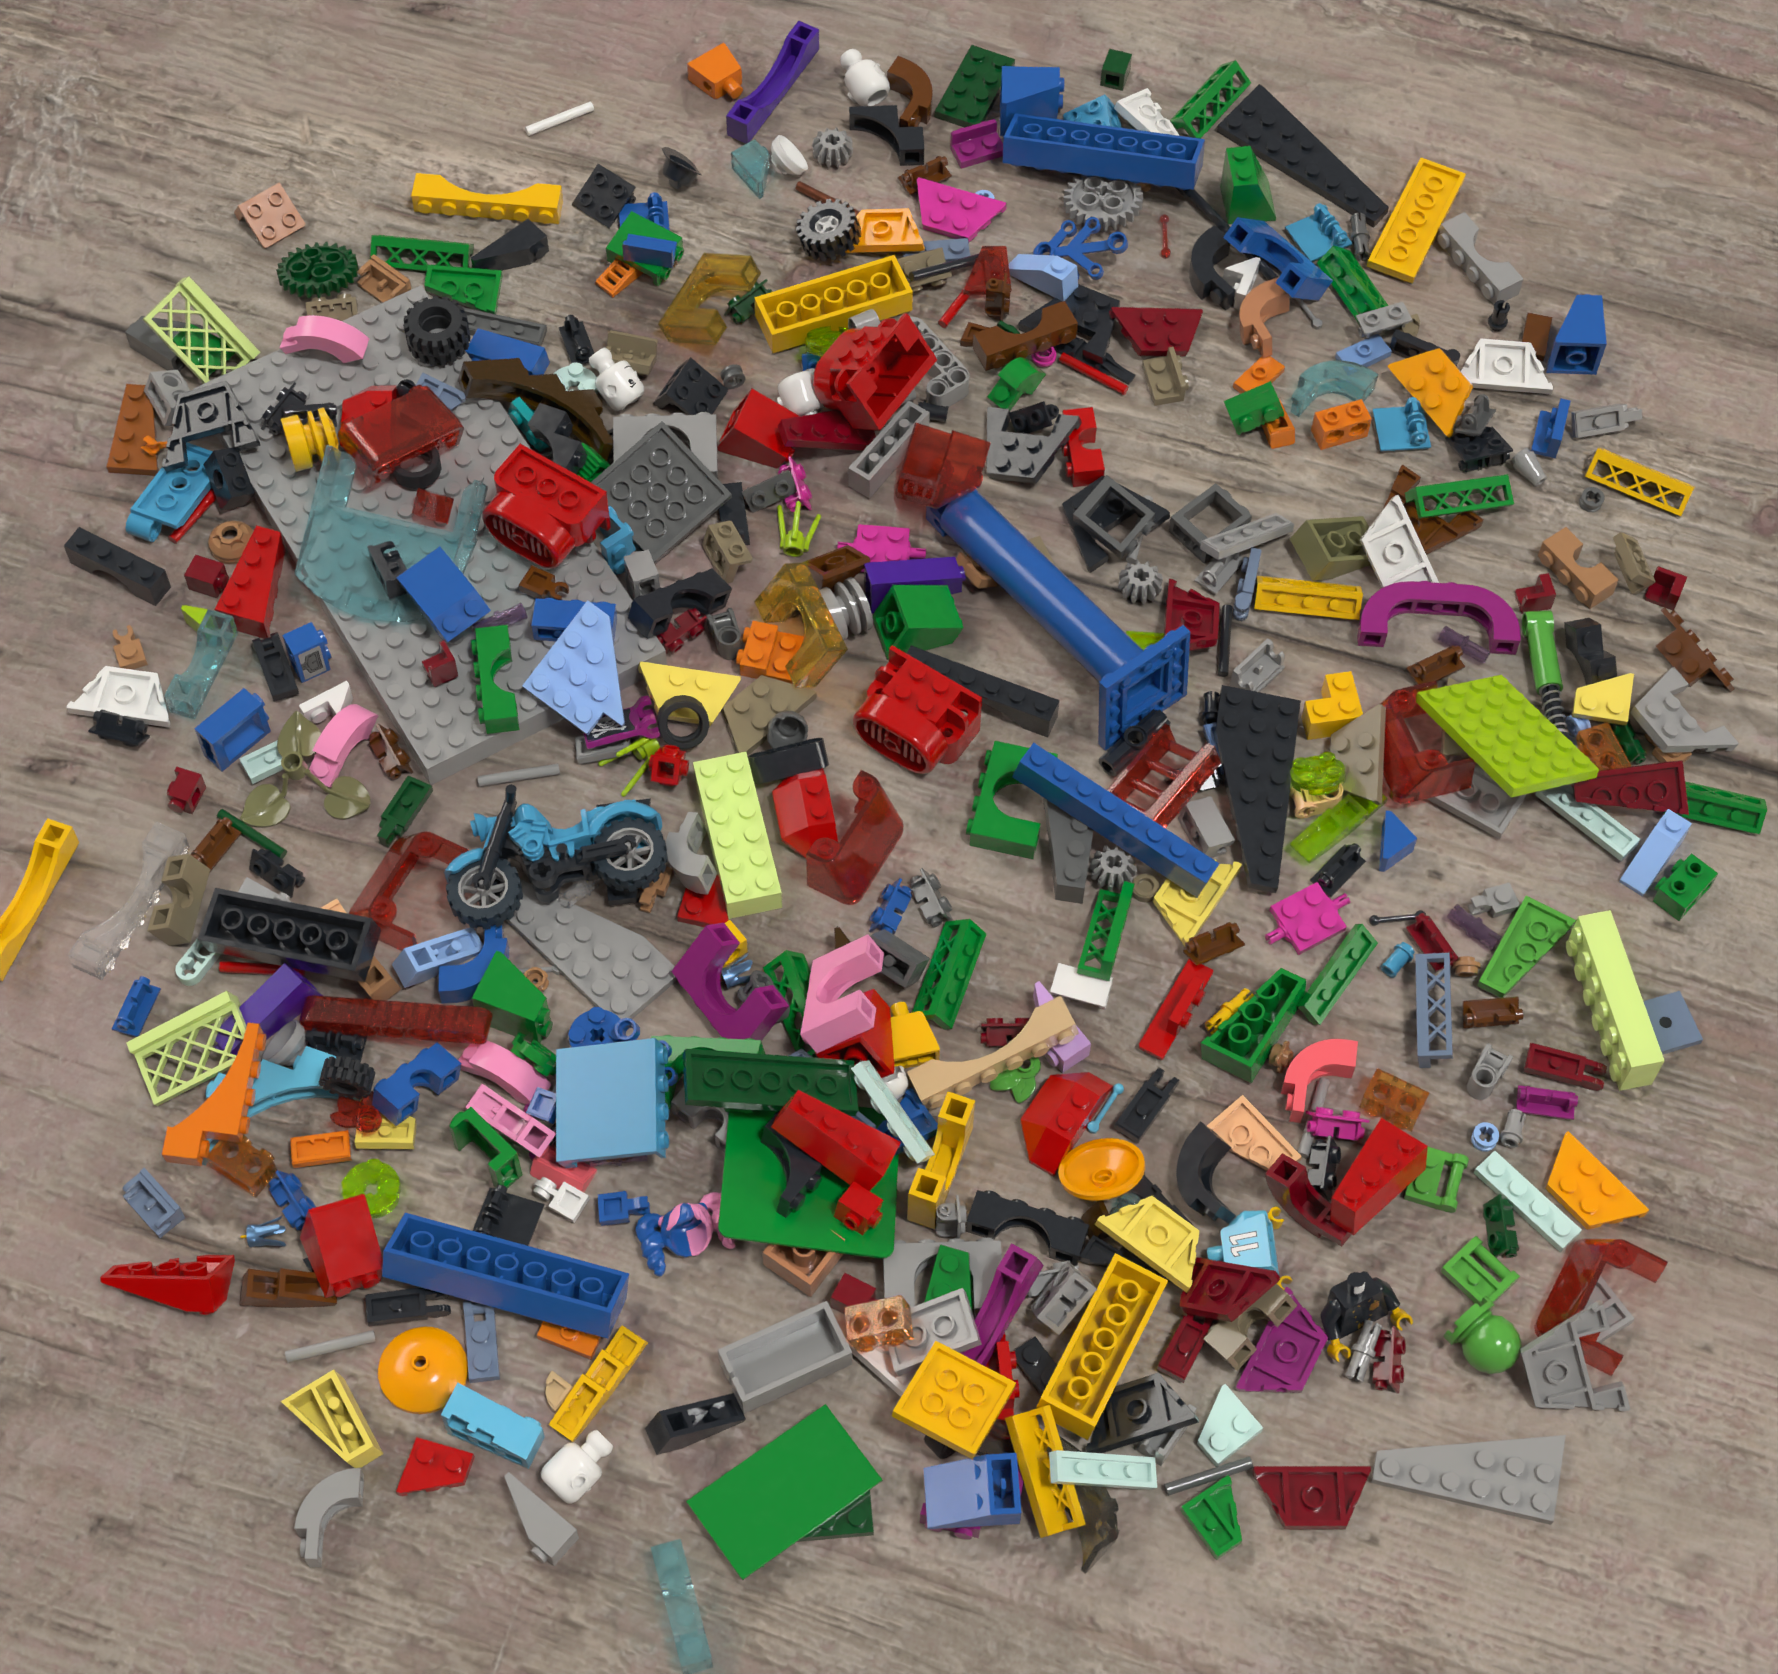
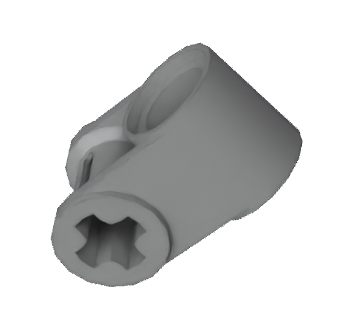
[1467,1043,1514,1100]

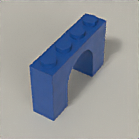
[1223,217,1333,300]

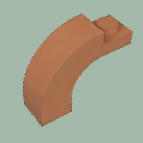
[1239,277,1289,358]

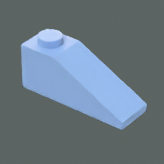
[1004,254,1078,301]
[1619,809,1692,897]
[392,927,483,988]

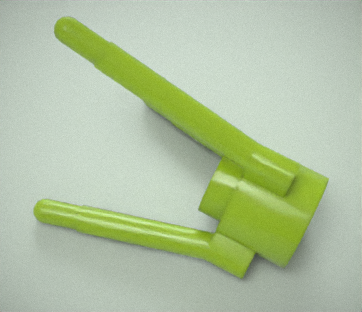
[777,501,821,557]
[598,736,660,797]

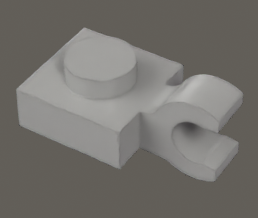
[1467,883,1520,918]

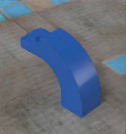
[439,925,510,1004]

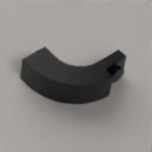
[1189,225,1236,310]
[1176,1121,1236,1224]

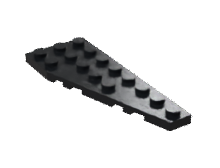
[1214,685,1301,893]

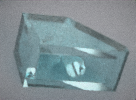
[731,139,770,199]

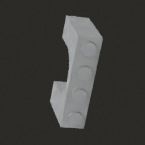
[613,412,718,479]
[883,1238,1002,1319]

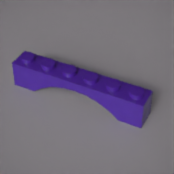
[726,20,819,144]

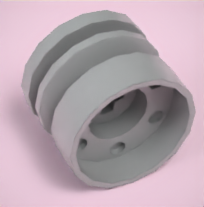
[809,577,873,645]

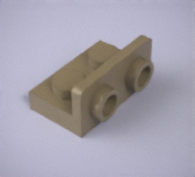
[897,247,952,292]
[305,294,358,321]
[1142,347,1189,406]
[702,521,753,583]
[1612,532,1655,595]

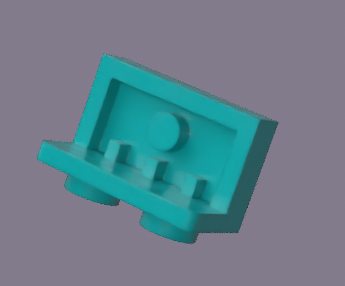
[507,397,549,453]

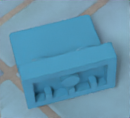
[1063,94,1121,128]

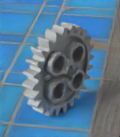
[1064,174,1143,231]

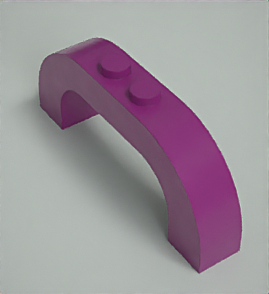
[1357,581,1521,655]

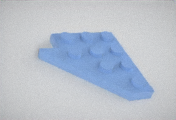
[522,600,625,735]

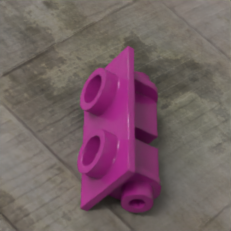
[1516,1085,1578,1120]

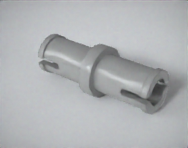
[1345,1320,1383,1383]

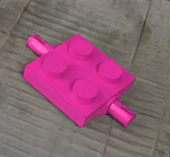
[837,524,926,572]
[1265,882,1350,955]

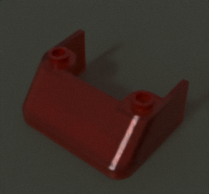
[895,422,991,509]
[1380,680,1476,804]
[349,832,469,951]
[1534,1238,1668,1376]

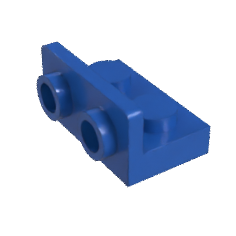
[1531,398,1571,459]

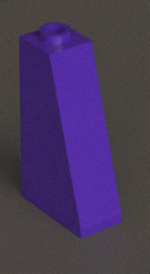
[864,557,966,614]
[215,963,323,1056]

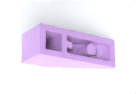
[1033,981,1091,1073]

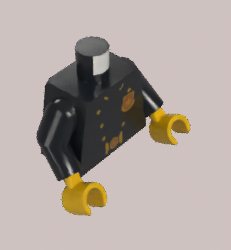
[1320,1271,1413,1362]

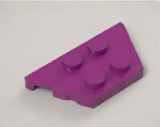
[1235,1287,1328,1393]

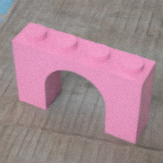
[800,935,884,1053]

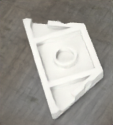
[1461,338,1553,394]
[1360,495,1439,587]
[67,666,170,727]

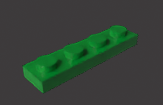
[1297,924,1378,1025]

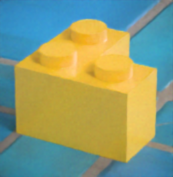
[1301,671,1363,740]

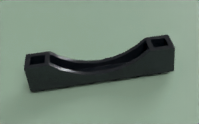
[907,646,1060,738]

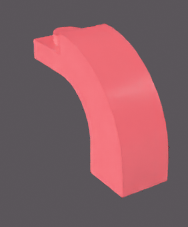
[1281,1039,1358,1123]

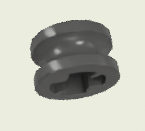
[720,364,745,389]
[1579,487,1605,512]

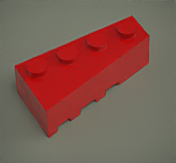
[215,525,286,639]
[771,1090,901,1191]
[1330,1118,1428,1236]

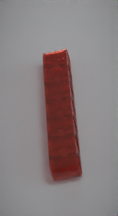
[299,995,493,1044]

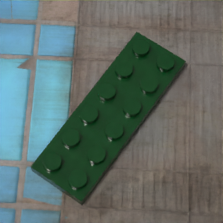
[683,1049,858,1116]

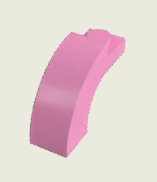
[280,316,369,363]
[309,704,379,787]
[458,1040,552,1105]
[465,1084,556,1158]

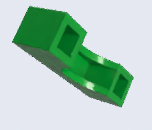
[471,625,520,734]

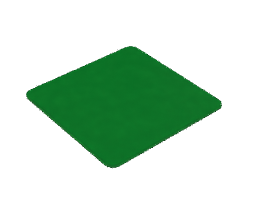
[718,1106,899,1259]

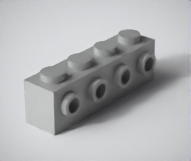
[847,400,930,499]

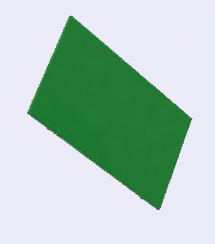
[686,1404,883,1580]

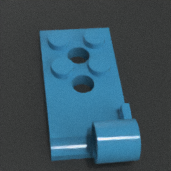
[126,442,213,542]

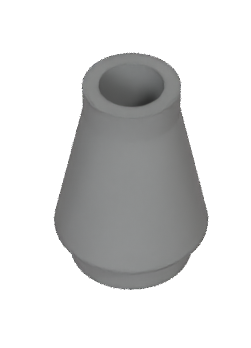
[1511,448,1547,487]

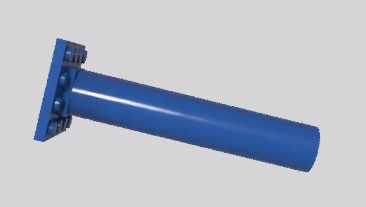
[940,490,1190,751]

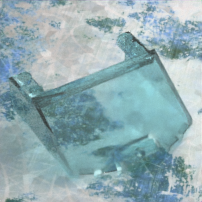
[295,445,488,622]

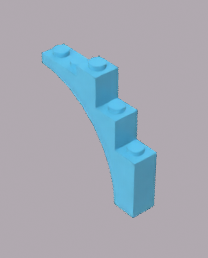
[202,1046,360,1165]

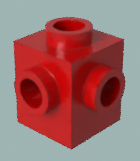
[649,745,689,786]

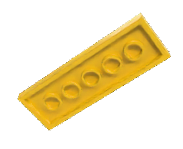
[1367,158,1466,284]

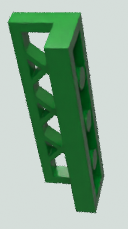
[1170,60,1251,139]
[370,235,474,271]
[1317,246,1389,325]
[1405,474,1514,519]
[1658,781,1767,835]
[1077,881,1135,981]
[912,919,987,1030]
[763,950,817,1058]

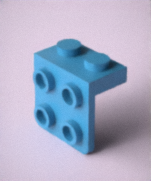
[600,506,636,575]

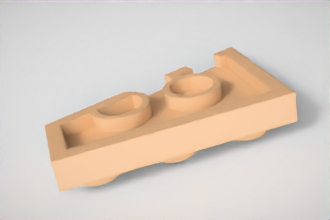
[1207,1095,1302,1171]

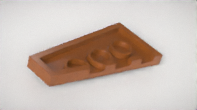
[106,384,159,476]

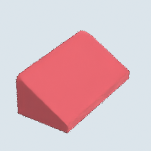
[530,1145,597,1193]

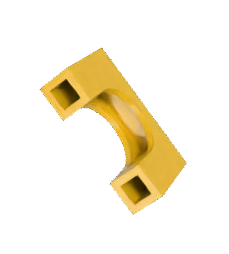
[907,1091,975,1229]

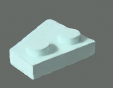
[1197,1384,1263,1467]

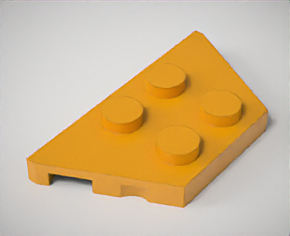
[845,208,925,253]
[1387,348,1473,438]
[1545,1131,1649,1230]

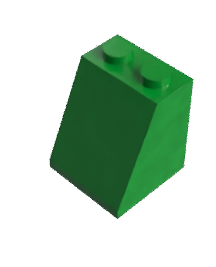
[1220,146,1276,224]
[872,585,964,659]
[472,950,553,1043]

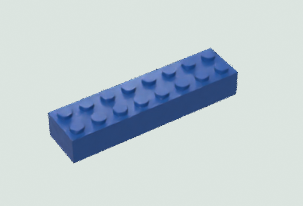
[1003,113,1205,190]
[382,1213,629,1339]

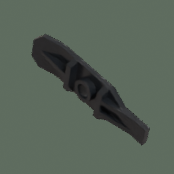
[1053,337,1136,385]

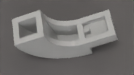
[666,812,717,895]
[294,1468,365,1567]

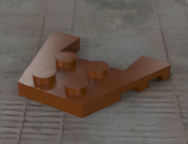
[1383,465,1484,555]

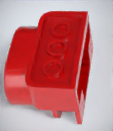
[813,313,938,430]
[482,443,611,569]
[853,645,982,774]

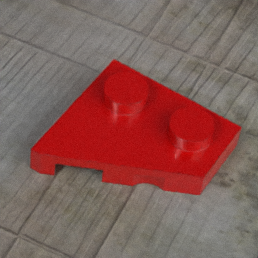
[677,874,729,927]
[396,1437,475,1496]

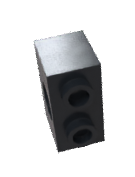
[203,447,255,510]

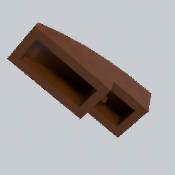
[241,1268,337,1308]

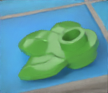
[990,1056,1041,1104]

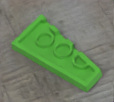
[1477,896,1576,998]

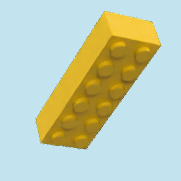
[754,255,913,353]
[1036,1253,1168,1440]

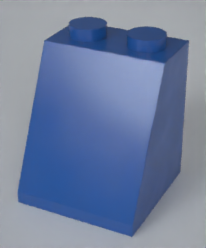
[1000,66,1064,136]
[1546,294,1607,375]

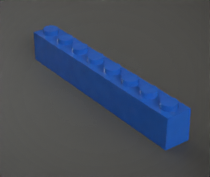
[1013,742,1219,898]

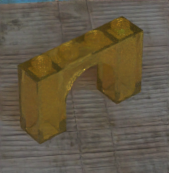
[658,253,761,345]
[754,563,848,688]

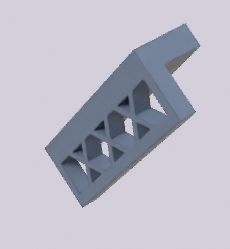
[1415,953,1453,1068]

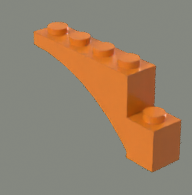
[162,1022,266,1166]

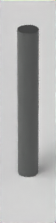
[1164,1457,1253,1496]

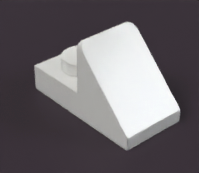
[1223,257,1260,310]
[299,681,353,723]

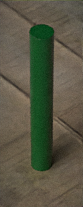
[217,809,287,859]

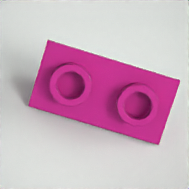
[778,457,812,512]
[1305,1107,1370,1141]

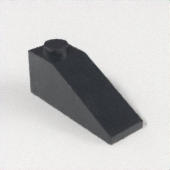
[471,219,549,271]
[645,1393,746,1455]

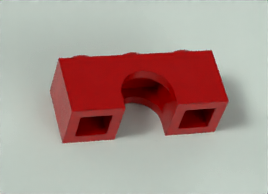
[1061,407,1105,487]

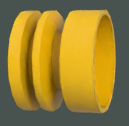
[281,407,339,472]

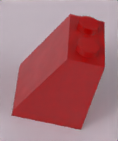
[717,388,799,469]
[815,989,895,1087]
[300,1194,383,1298]

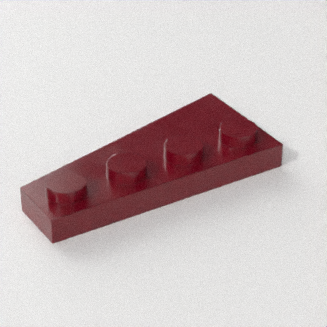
[778,410,876,451]
[1572,760,1689,815]

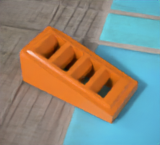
[595,259,643,297]
[1261,399,1295,449]

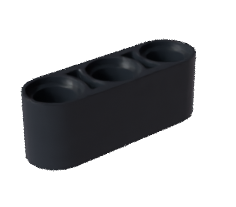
[748,738,829,784]

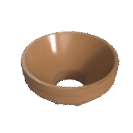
[208,520,253,564]

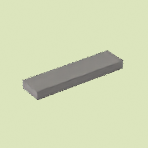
[1200,513,1294,560]

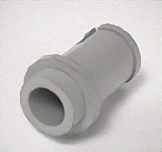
[1500,1109,1526,1148]

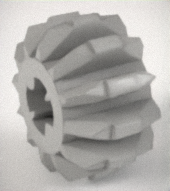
[812,127,853,169]
[1118,559,1163,605]
[1090,845,1137,891]

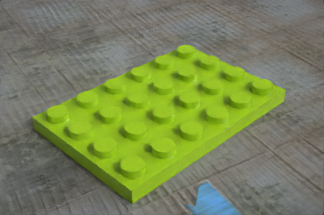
[1415,675,1599,798]

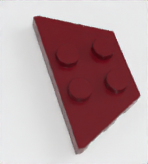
[1109,307,1203,357]
[1164,579,1220,651]
[1180,1257,1280,1322]
[1253,1466,1371,1529]

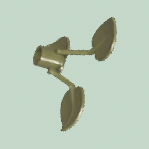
[240,711,371,827]

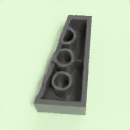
[1043,797,1094,904]

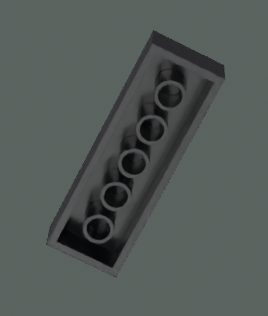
[197,888,382,982]

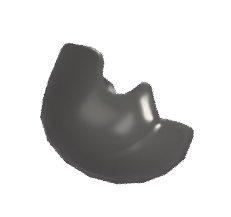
[767,711,808,749]

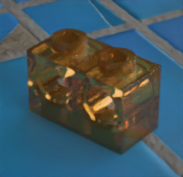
[1576,722,1631,770]
[1359,1068,1430,1132]
[207,1135,277,1198]
[844,1295,914,1352]

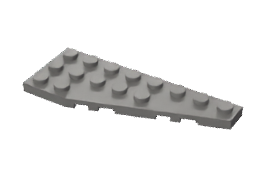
[470,879,678,1019]

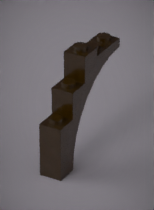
[458,358,613,461]

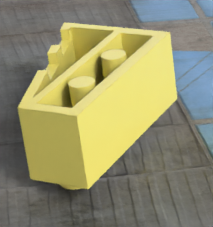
[281,1370,383,1468]

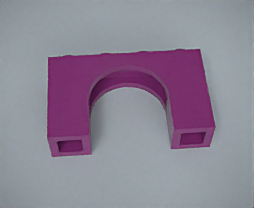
[671,923,789,1041]

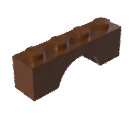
[973,301,1078,371]

